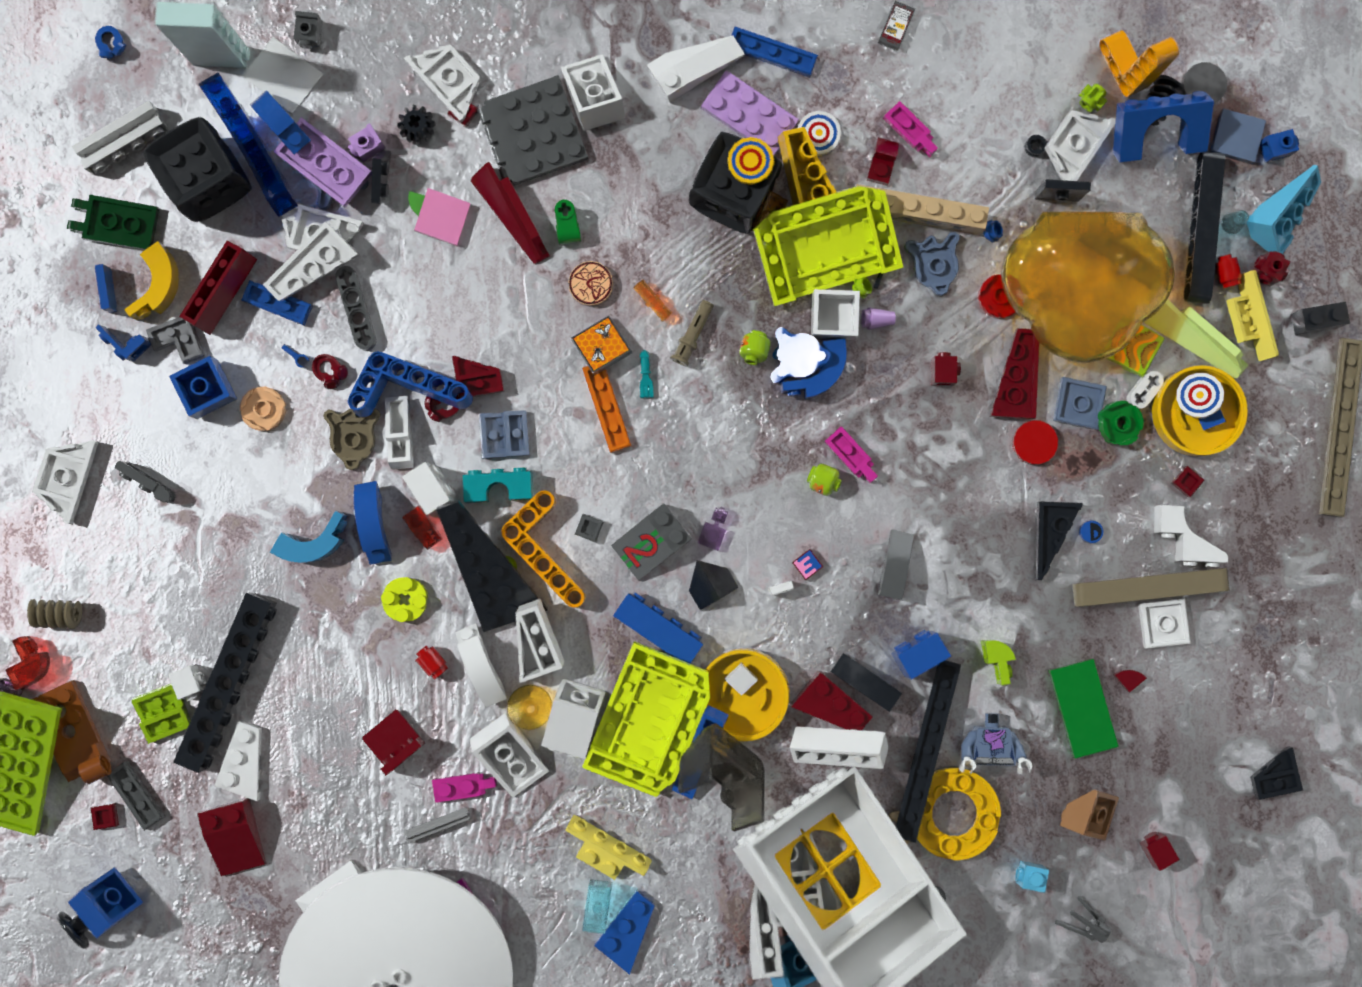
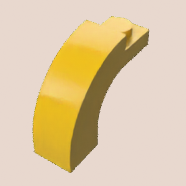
[124,241,179,321]

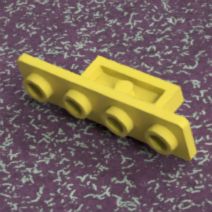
[1226,270,1279,361]
[565,815,652,880]

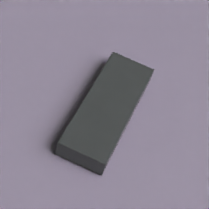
[107,760,166,831]

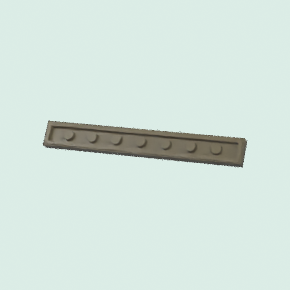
[1319,338,1362,517]

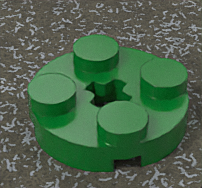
[1098,400,1144,446]

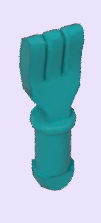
[640,350,654,398]

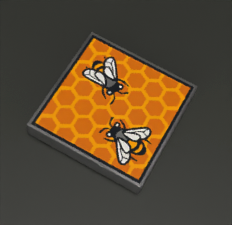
[571,315,632,376]

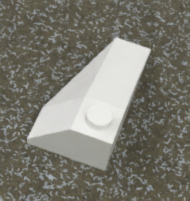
[647,36,745,103]

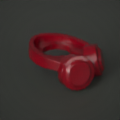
[312,354,348,389]
[424,395,460,422]

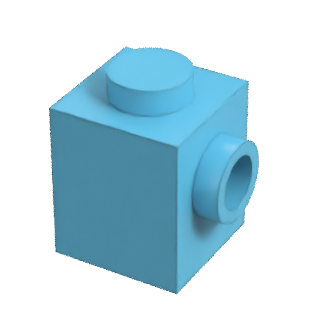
[1015,860,1049,893]

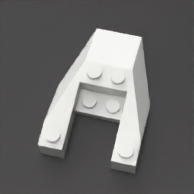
[750,833,841,980]

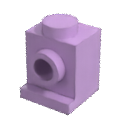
[348,123,385,162]

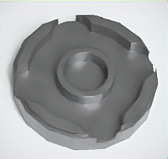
[1181,62,1227,104]

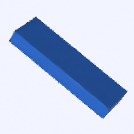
[241,280,313,326]

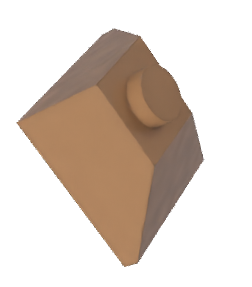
[1060,790,1119,840]

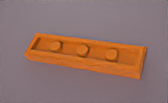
[582,366,631,453]

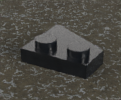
[371,150,391,204]
[1250,746,1303,800]

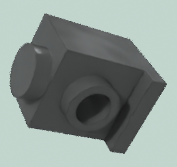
[293,11,323,49]

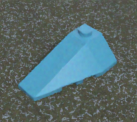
[1247,165,1321,254]

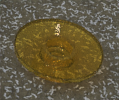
[507,685,552,730]

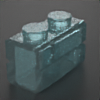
[582,879,613,934]

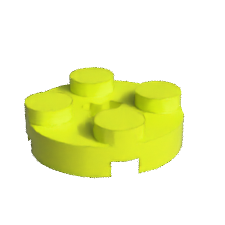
[381,577,428,622]

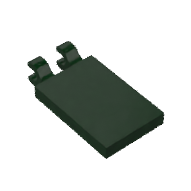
[67,195,159,251]

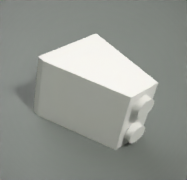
[541,679,606,759]

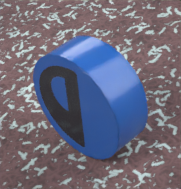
[1079,521,1103,543]

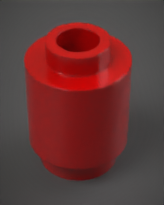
[1215,254,1242,288]
[415,645,448,680]

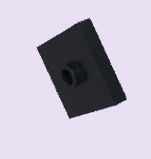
[1034,179,1091,202]

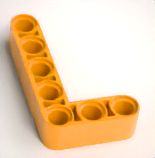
[1099,30,1179,97]
[501,490,586,608]

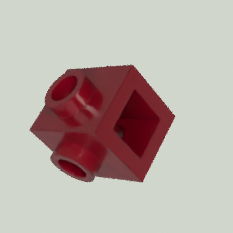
[1253,251,1291,286]

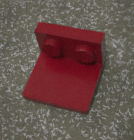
[362,709,425,776]

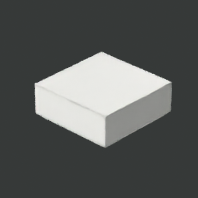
[768,581,794,596]
[725,663,758,696]

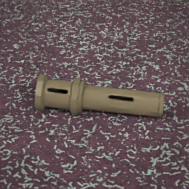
[670,300,714,367]

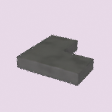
[146,317,205,364]

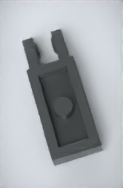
[114,461,176,503]

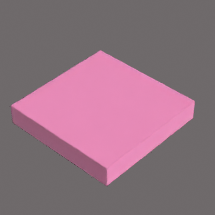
[414,188,471,246]

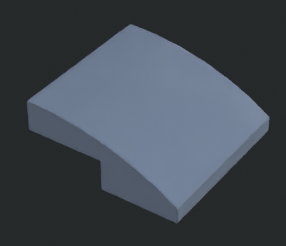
[479,410,529,459]

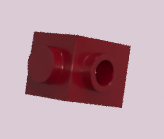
[931,352,961,386]
[1139,832,1180,871]

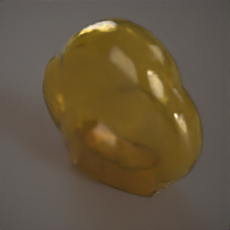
[1001,212,1175,363]

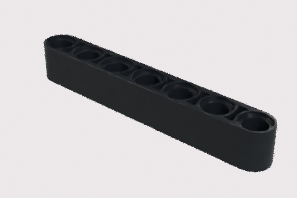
[1184,152,1225,304]

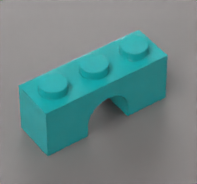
[462,467,534,503]

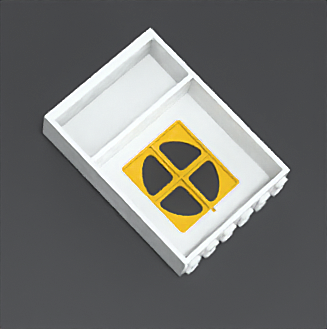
[733,767,967,987]

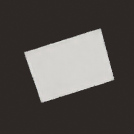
[242,37,323,114]

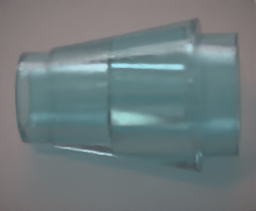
[1221,210,1249,234]

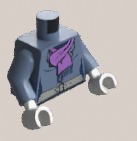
[959,713,1032,775]

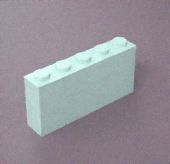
[155,2,250,68]

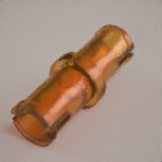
[633,279,673,322]

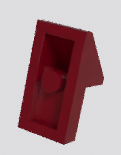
[866,137,899,186]

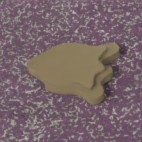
[323,408,381,470]

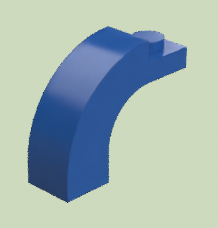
[249,90,311,155]
[781,339,847,400]
[354,481,392,565]

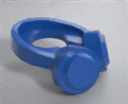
[95,26,126,59]

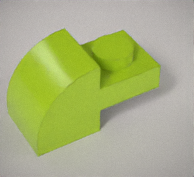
[981,640,1016,685]

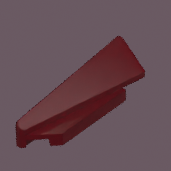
[471,162,550,264]

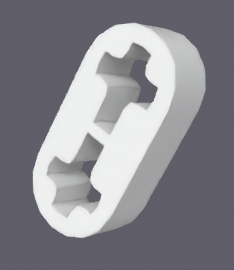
[1126,371,1164,409]

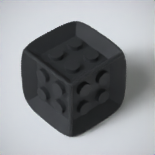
[143,117,252,222]
[688,132,782,234]

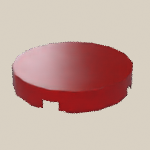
[978,274,1023,319]
[1012,420,1058,465]

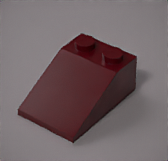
[197,798,267,877]

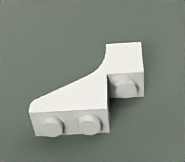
[1154,505,1228,567]

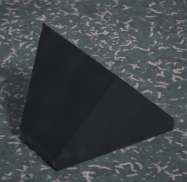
[689,560,739,610]

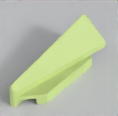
[1144,298,1248,379]

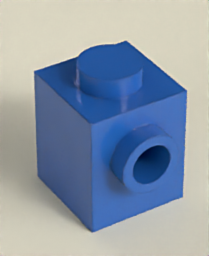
[1260,129,1299,163]

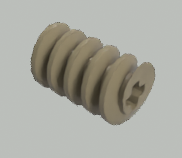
[27,599,82,629]

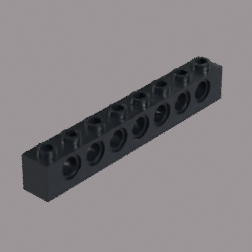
[173,592,277,773]

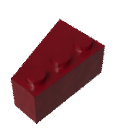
[789,671,873,731]

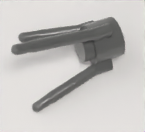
[1055,896,1111,943]

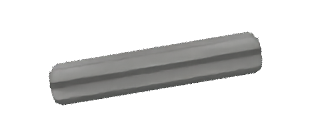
[405,807,471,843]

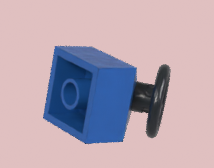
[57,867,143,949]

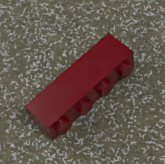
[179,240,257,335]

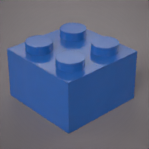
[169,356,237,419]
[891,630,951,680]

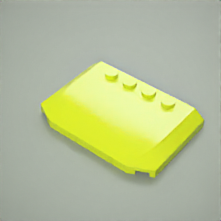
[753,186,904,306]
[582,641,710,797]

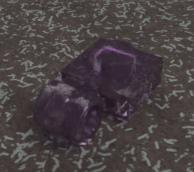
[697,507,728,551]

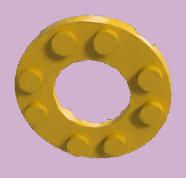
[917,767,1001,860]

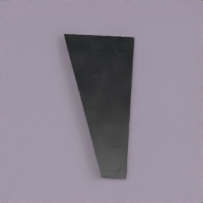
[436,500,548,632]

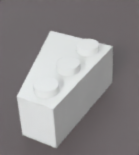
[516,599,565,683]

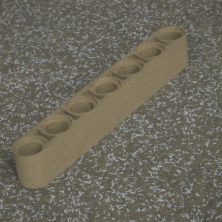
[1072,568,1230,607]

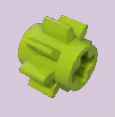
[1078,84,1108,112]

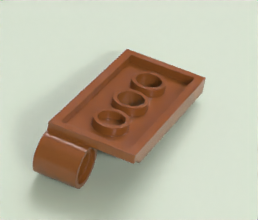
[31,680,112,784]

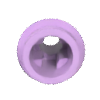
[861,307,896,330]

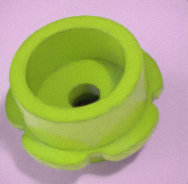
[852,277,872,299]

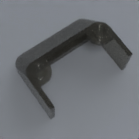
[678,724,765,832]

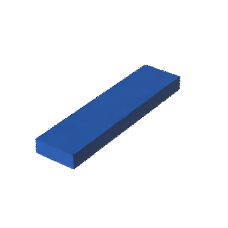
[731,26,818,78]

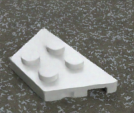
[404,44,481,122]
[1045,110,1116,181]
[279,199,364,251]
[32,440,99,525]

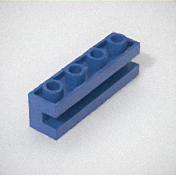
[613,592,703,664]

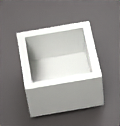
[811,289,860,340]
[402,462,456,517]

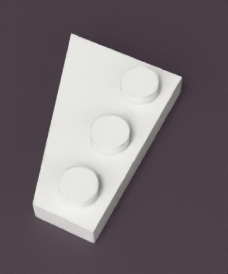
[214,720,262,801]

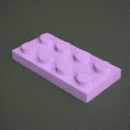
[701,70,799,156]
[274,117,372,208]

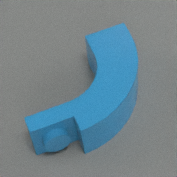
[270,511,348,563]

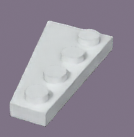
[263,222,359,301]

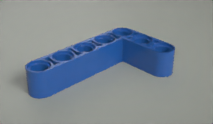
[348,351,473,418]

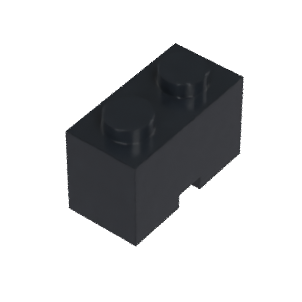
[1291,302,1350,335]

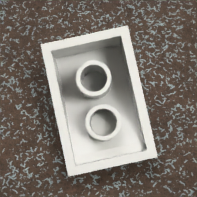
[561,54,625,131]
[469,713,549,798]

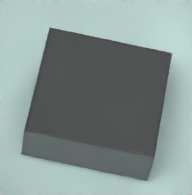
[575,514,604,543]

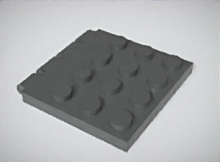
[477,75,589,186]

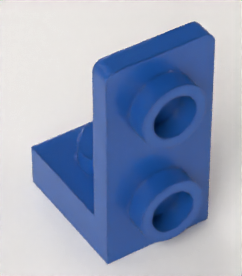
[95,324,151,362]

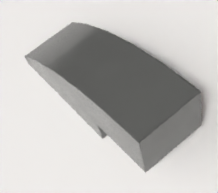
[877,529,914,600]

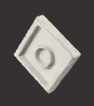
[1138,598,1191,649]

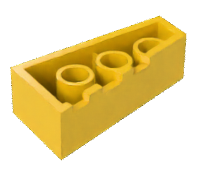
[777,127,836,205]

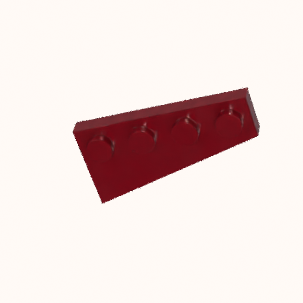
[990,328,1040,419]

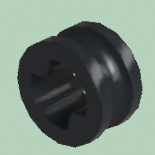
[1024,135,1047,157]

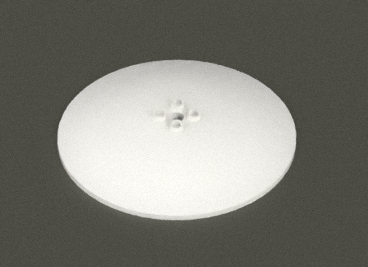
[279,868,513,987]

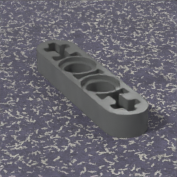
[335,266,376,351]

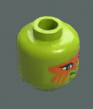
[739,330,771,365]
[807,463,842,496]

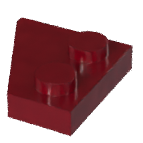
[452,356,504,399]

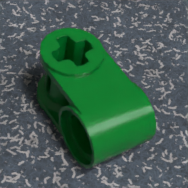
[555,199,581,245]

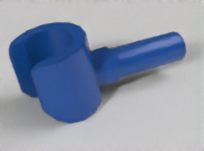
[281,344,310,368]

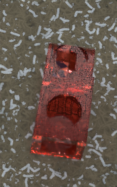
[402,505,443,550]

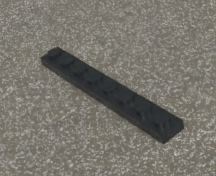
[896,660,962,843]

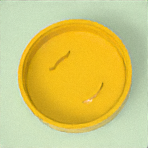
[1152,365,1248,457]
[705,648,790,741]

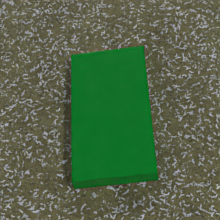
[1048,658,1119,759]

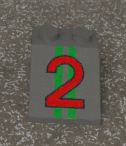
[611,503,692,581]

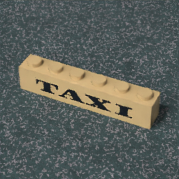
[855,184,989,235]

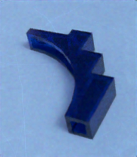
[199,72,298,217]

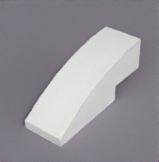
[385,396,414,470]

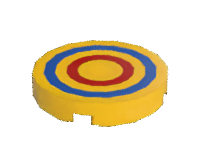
[728,137,774,185]

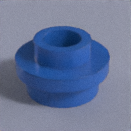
[983,220,1003,243]

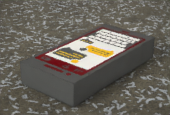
[878,1,915,51]

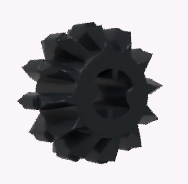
[397,104,436,144]

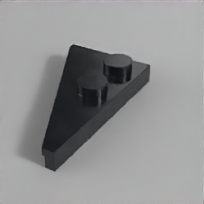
[1035,501,1083,580]

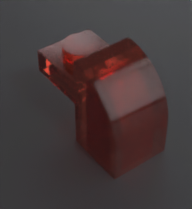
[5,636,50,690]

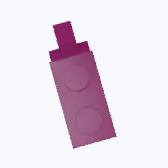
[883,101,938,158]
[824,426,878,483]
[432,772,497,803]

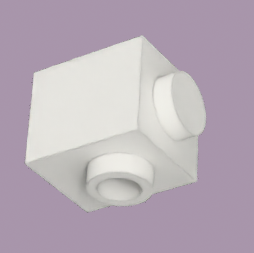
[168,664,206,701]

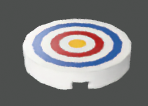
[798,111,841,156]
[1176,373,1224,418]

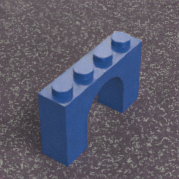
[1113,91,1214,163]

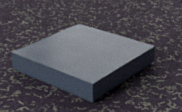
[1210,108,1266,164]
[1053,377,1107,430]

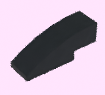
[830,653,903,712]

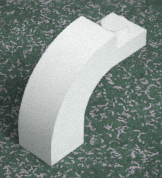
[455,623,507,707]

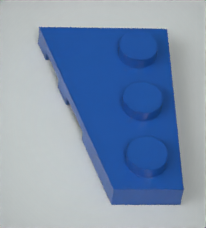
[594,890,655,975]

